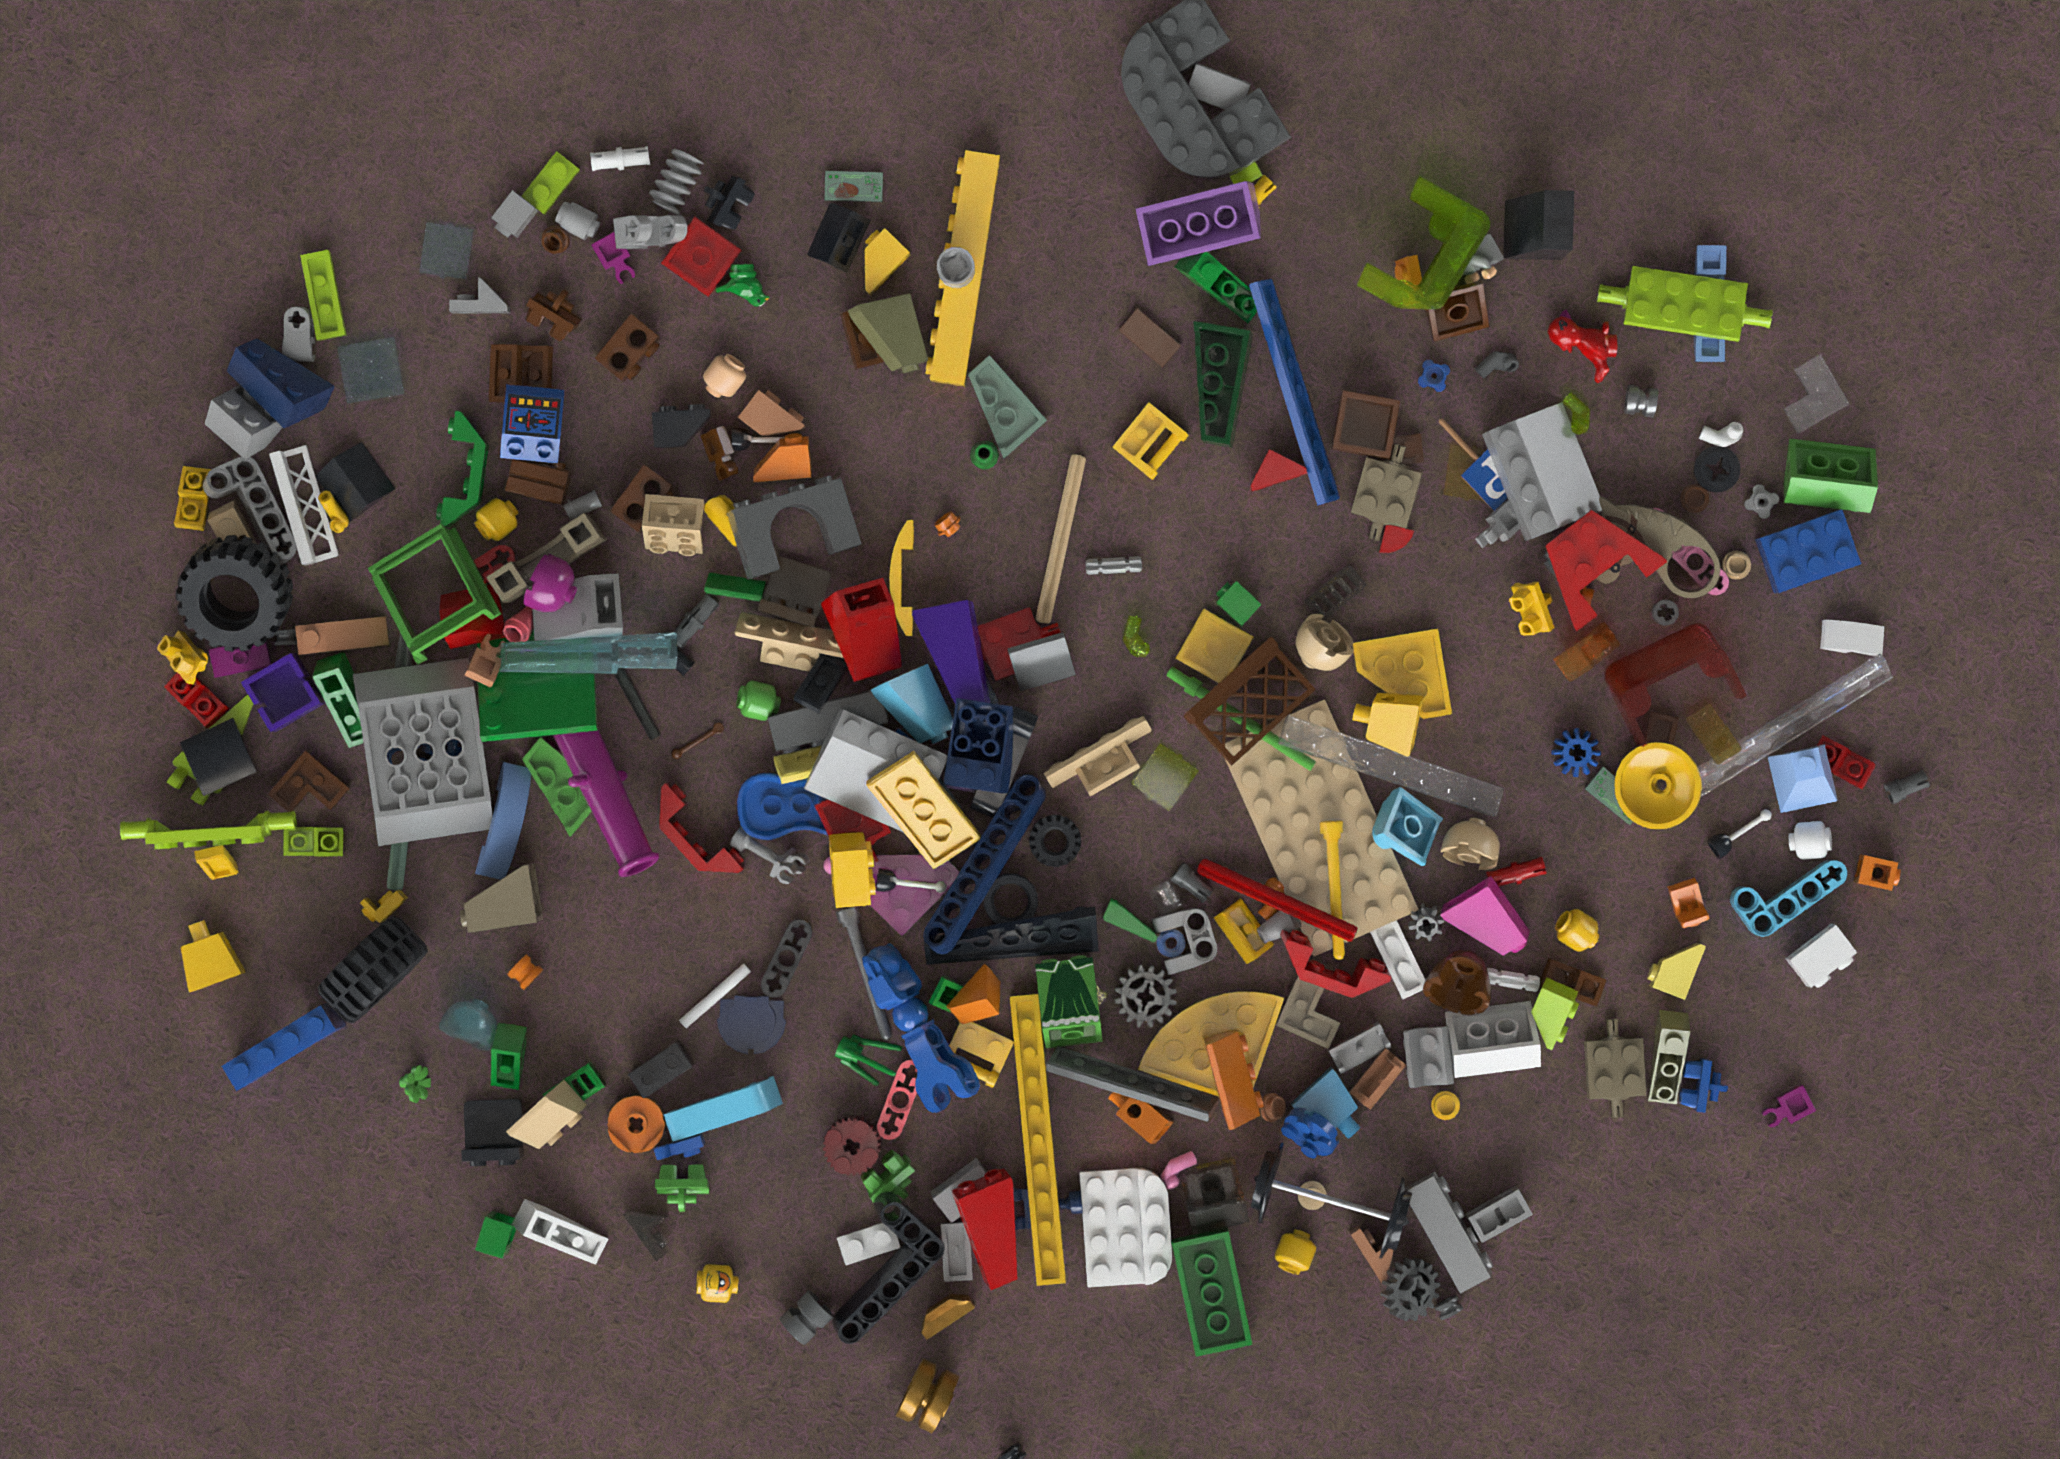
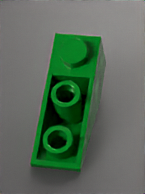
[1175,252,1257,324]

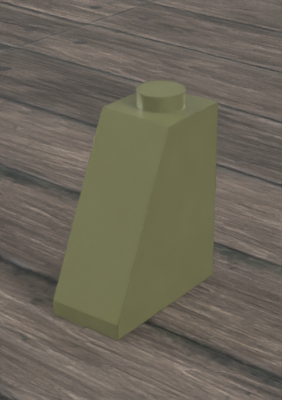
[848,293,928,374]

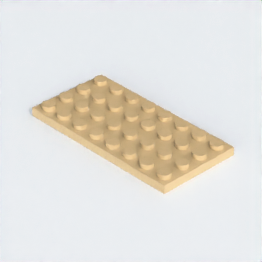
[1225,699,1419,957]

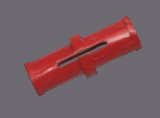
[1486,856,1547,887]

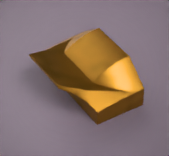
[921,1294,975,1340]

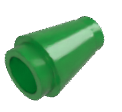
[970,441,999,469]

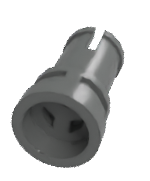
[1883,770,1930,804]
[1170,862,1214,903]

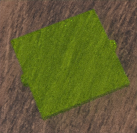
[1131,743,1199,811]

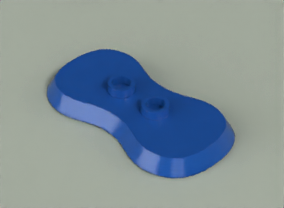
[737,773,828,840]

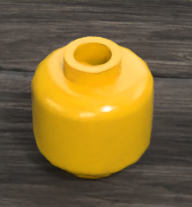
[474,498,519,541]
[1555,909,1599,952]
[1275,1229,1316,1275]

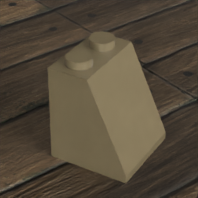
[460,863,543,933]

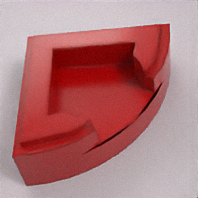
[1379,525,1414,553]

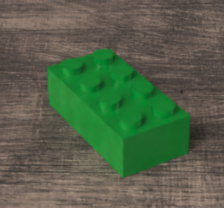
[1171,1227,1253,1357]

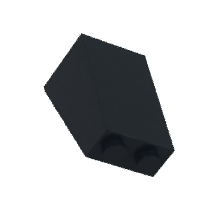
[1503,190,1574,260]

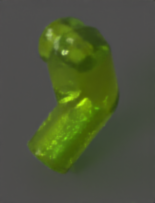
[1562,391,1590,435]
[1122,615,1150,657]

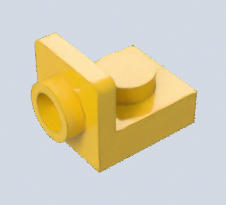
[360,890,408,923]

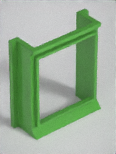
[368,524,501,665]

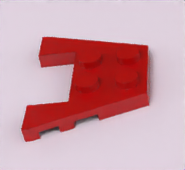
[1545,509,1667,631]

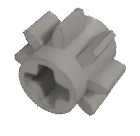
[1408,904,1444,941]

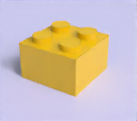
[829,832,876,908]

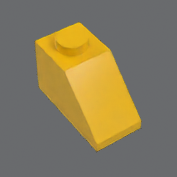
[865,228,910,296]

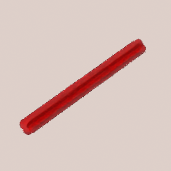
[1197,859,1358,942]

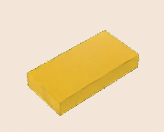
[194,845,239,880]

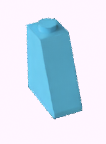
[871,664,953,744]

